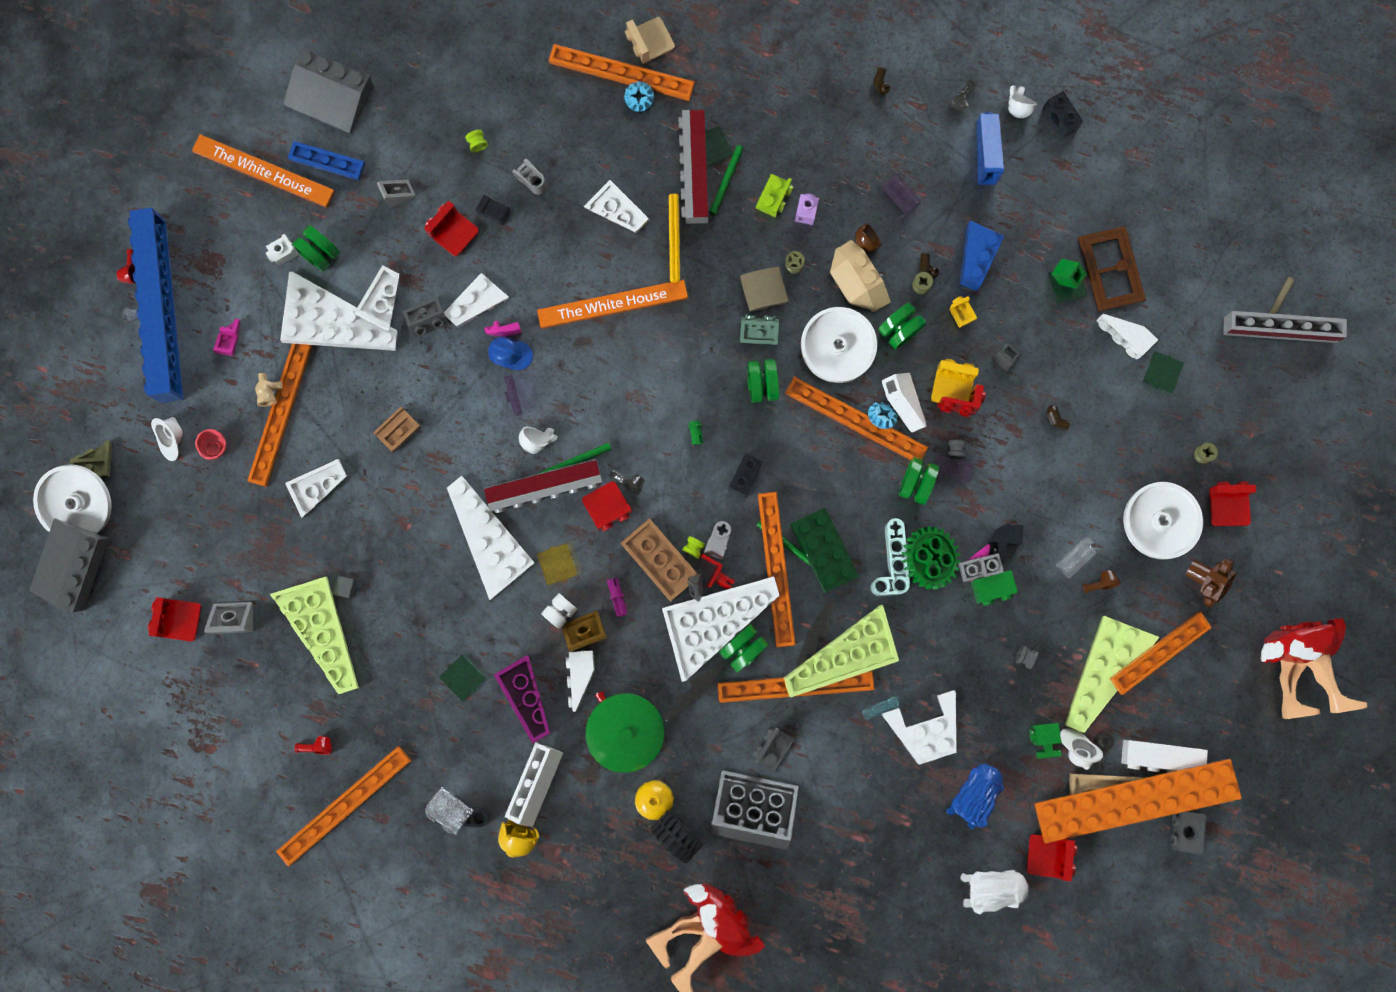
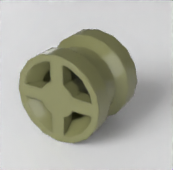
[785,251,805,274]
[912,272,933,294]
[1194,443,1218,464]

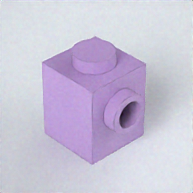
[795,193,819,225]

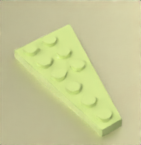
[270,577,359,694]
[784,605,899,697]
[1064,616,1159,733]

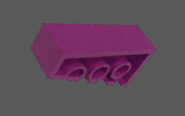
[494,655,550,744]

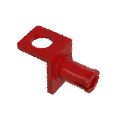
[700,554,735,590]

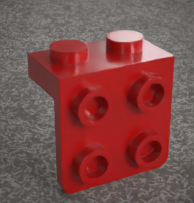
[424,200,479,257]
[937,384,986,417]
[582,481,633,532]
[1209,482,1256,526]
[148,597,202,642]
[1026,834,1077,882]

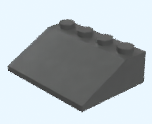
[283,48,374,134]
[29,518,109,613]
[709,770,799,850]

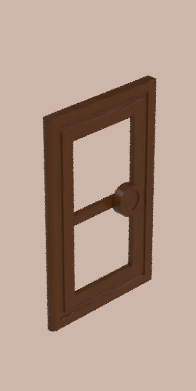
[1078,226,1146,312]

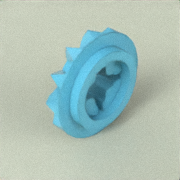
[624,81,654,112]
[868,401,898,429]

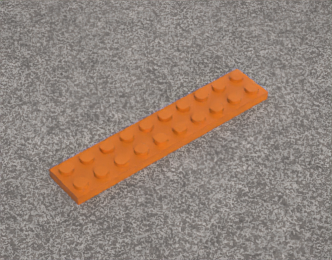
[1034,759,1242,843]

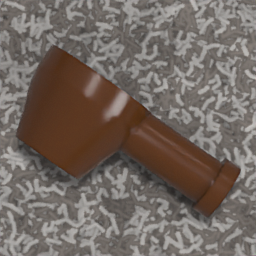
[1082,570,1121,594]

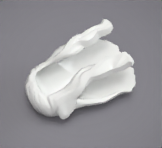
[961,870,1028,914]

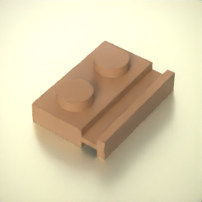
[373,407,421,453]

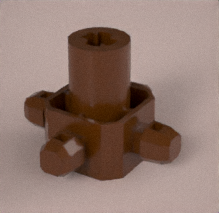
[1186,558,1236,607]

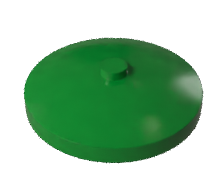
[585,693,664,773]

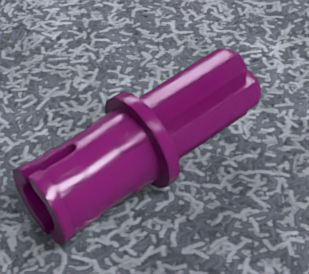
[606,578,628,617]

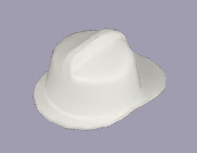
[151,417,183,461]
[1060,728,1103,770]

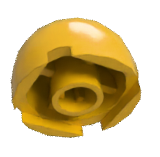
[635,780,674,820]
[498,820,539,858]

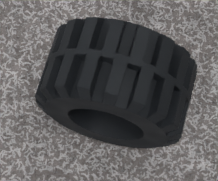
[651,810,703,864]

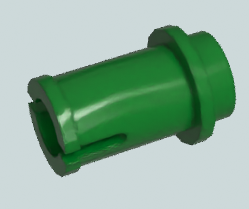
[688,421,704,445]

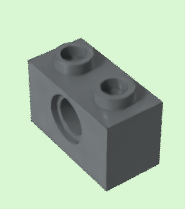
[1171,811,1206,854]

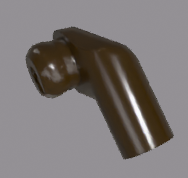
[873,68,890,95]
[920,253,940,279]
[1046,405,1071,430]

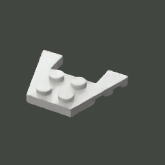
[882,690,956,765]

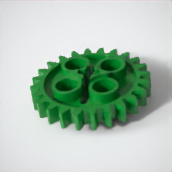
[902,526,961,589]

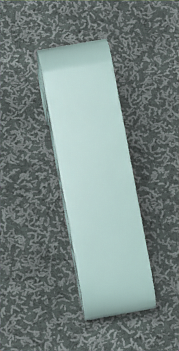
[871,518,910,596]

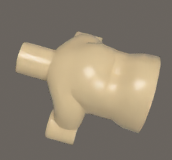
[255,373,283,407]

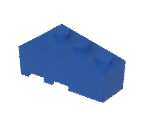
[960,220,1004,292]

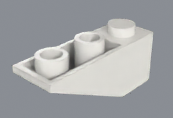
[1096,314,1158,359]
[882,373,927,433]
[566,651,595,711]

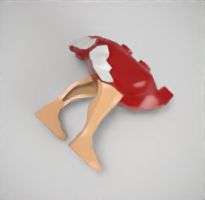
[1261,618,1367,719]
[646,884,765,992]

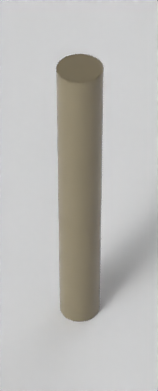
[1269,277,1295,314]

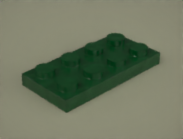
[790,508,859,593]

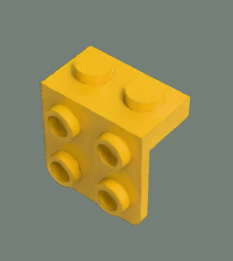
[931,359,979,403]

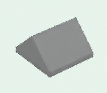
[204,602,253,634]

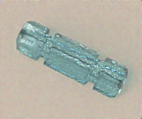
[862,697,900,720]

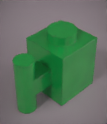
[1029,723,1061,759]

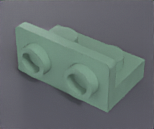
[740,314,779,345]

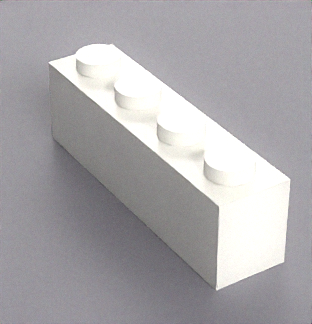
[1121,740,1208,773]
[505,742,563,827]

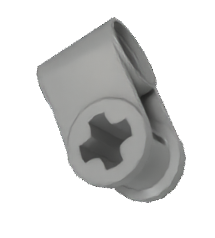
[512,158,547,195]
[704,521,731,560]

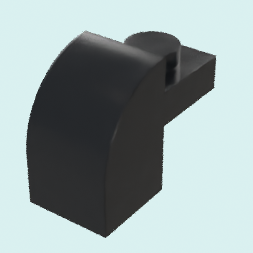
[988,524,1023,563]

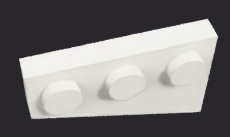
[584,180,649,233]
[355,265,399,332]
[444,273,510,327]
[285,459,347,518]

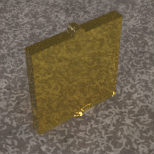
[537,543,577,586]

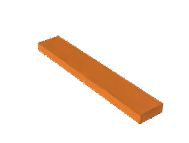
[1110,612,1212,695]

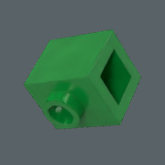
[1052,259,1087,289]

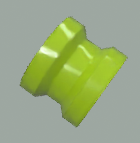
[465,130,488,152]
[682,536,706,558]

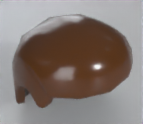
[855,223,881,253]

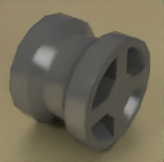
[947,440,968,459]
[1015,645,1038,669]

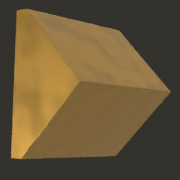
[562,611,608,652]

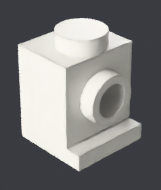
[266,234,298,266]

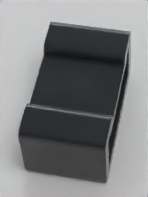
[476,195,511,226]

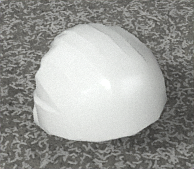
[1008,86,1037,118]
[519,427,558,454]

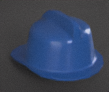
[488,337,533,370]

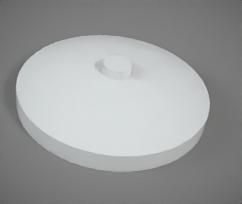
[801,307,877,383]
[33,465,112,534]
[1123,482,1203,559]

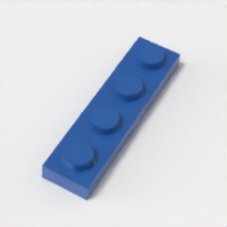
[288,141,365,181]

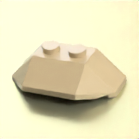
[830,240,891,312]

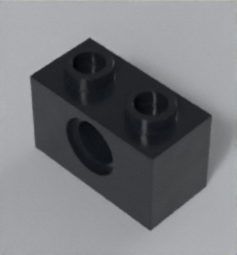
[1042,91,1083,139]
[728,453,763,499]

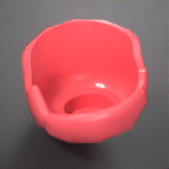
[195,429,227,460]

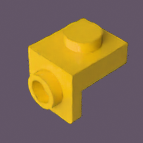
[949,296,977,328]

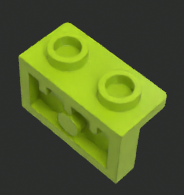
[756,174,794,217]

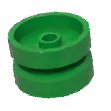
[291,225,341,272]
[878,303,927,350]
[747,359,779,403]
[898,456,939,505]
[719,624,769,673]

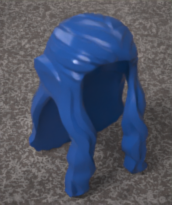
[946,764,1004,830]

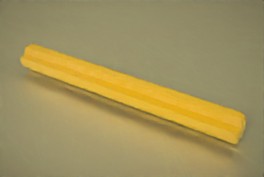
[669,194,680,283]

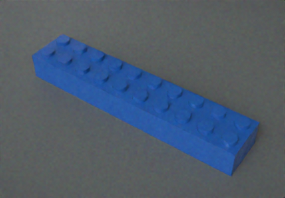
[128,208,184,403]

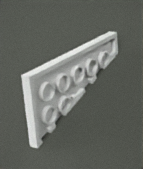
[447,476,535,601]

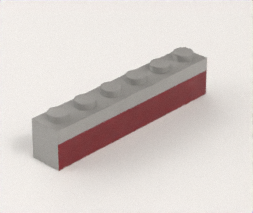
[679,110,708,224]
[1223,311,1347,343]
[484,459,602,513]

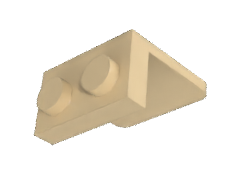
[625,17,675,64]

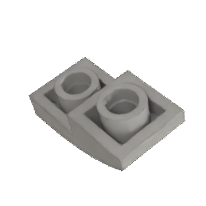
[958,553,1004,582]

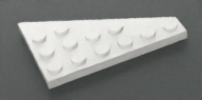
[280,272,398,351]
[662,577,780,682]

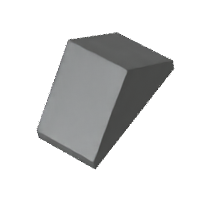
[377,180,416,208]

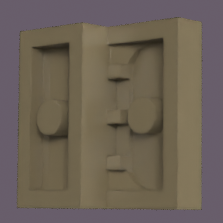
[740,266,789,312]

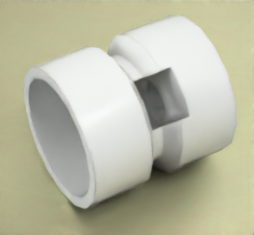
[541,593,578,630]

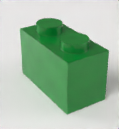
[971,570,1018,606]

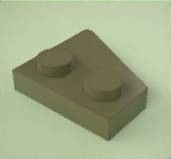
[70,440,112,478]

